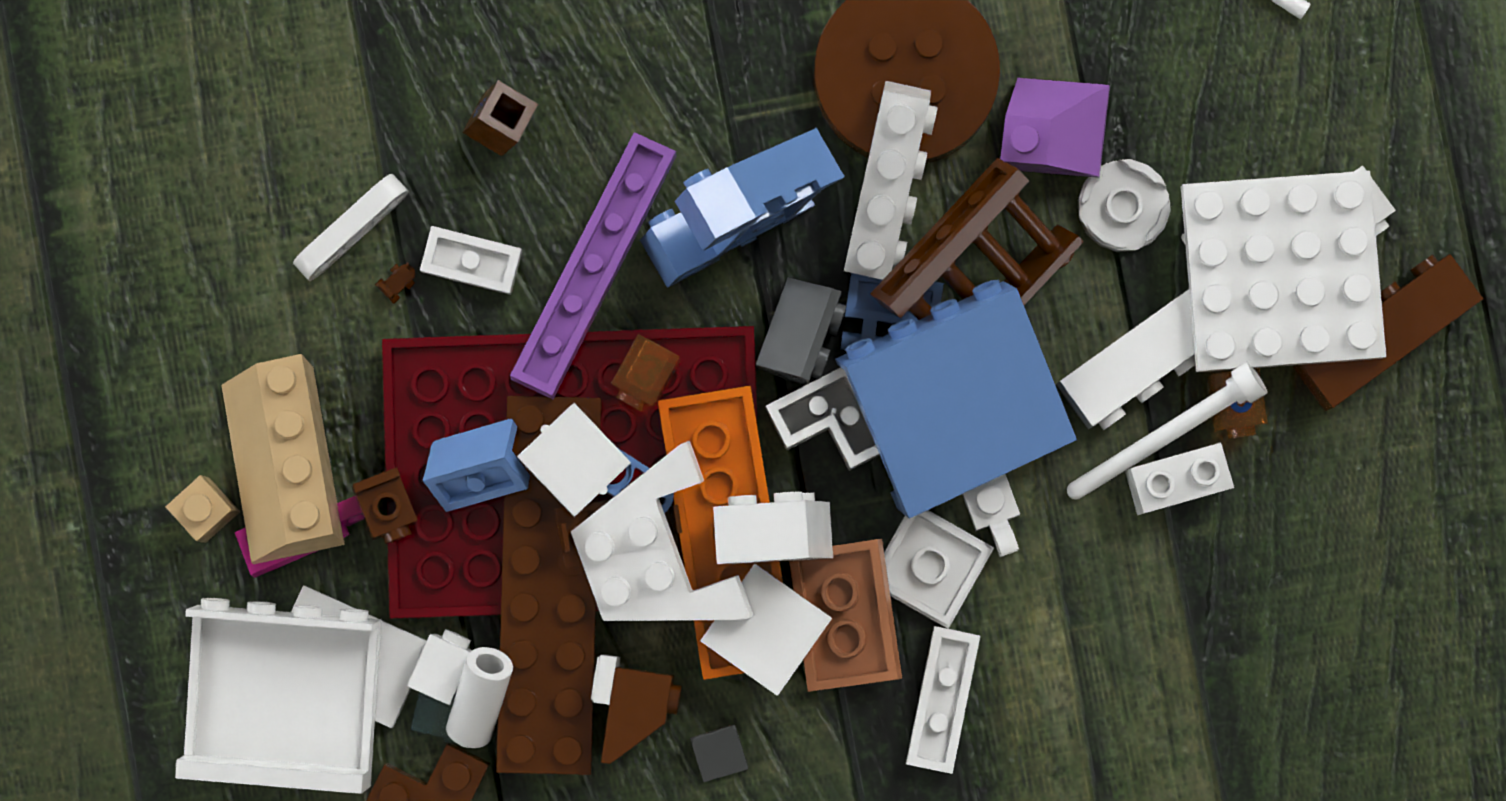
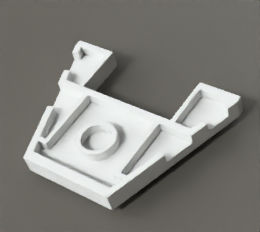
[571,441,753,621]

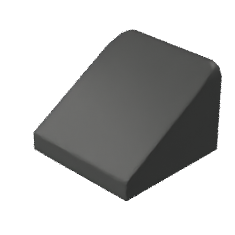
[690,724,748,782]

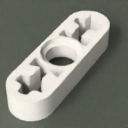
[293,174,409,281]

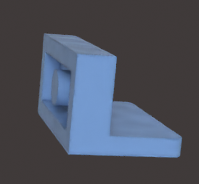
[423,419,530,512]

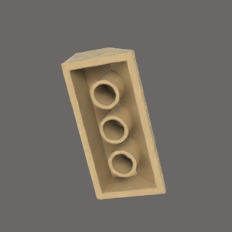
[221,354,345,565]

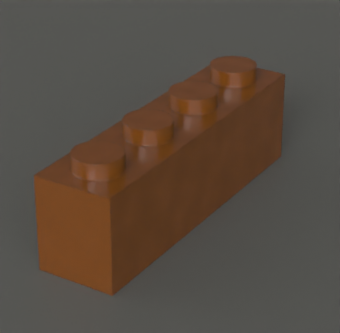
[1292,254,1483,411]

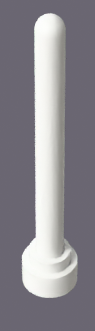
[1067,361,1268,500]

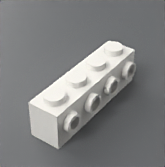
[844,81,938,280]

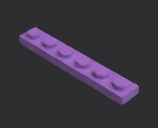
[510,132,676,399]

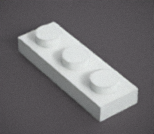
[906,626,980,774]

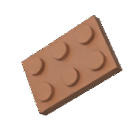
[789,539,902,692]

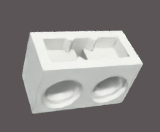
[1125,443,1234,515]

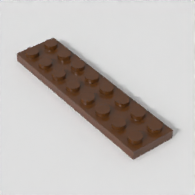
[496,396,602,775]

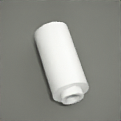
[446,647,513,748]

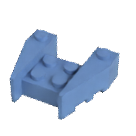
[640,128,844,288]

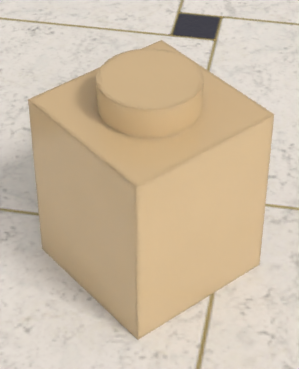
[165,475,240,543]

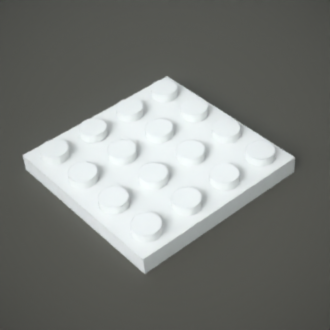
[1181,171,1386,372]

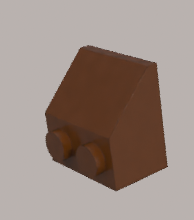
[601,667,682,764]

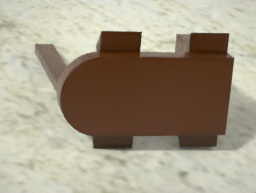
[375,262,416,304]

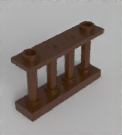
[870,158,1084,320]

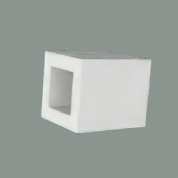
[407,629,472,705]

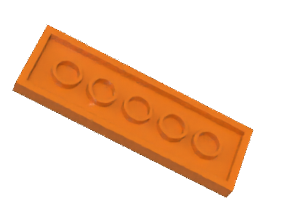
[658,386,783,680]

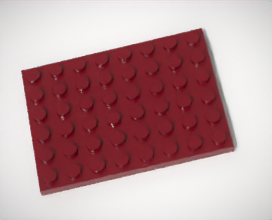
[382,326,758,619]

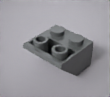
[756,277,847,386]

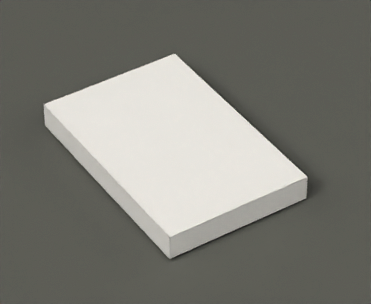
[291,585,427,728]

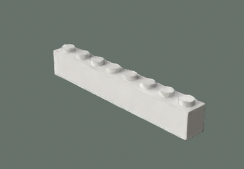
[1056,165,1396,430]

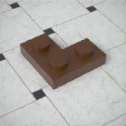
[366,742,491,801]

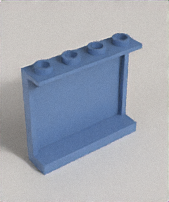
[835,280,1077,519]

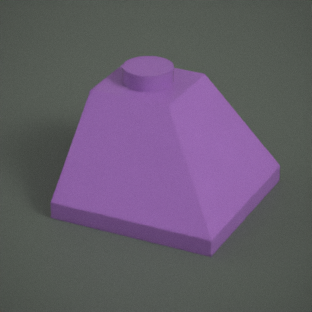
[1000,78,1110,178]

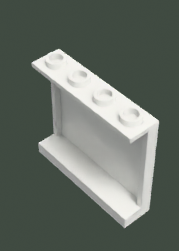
[175,598,381,794]

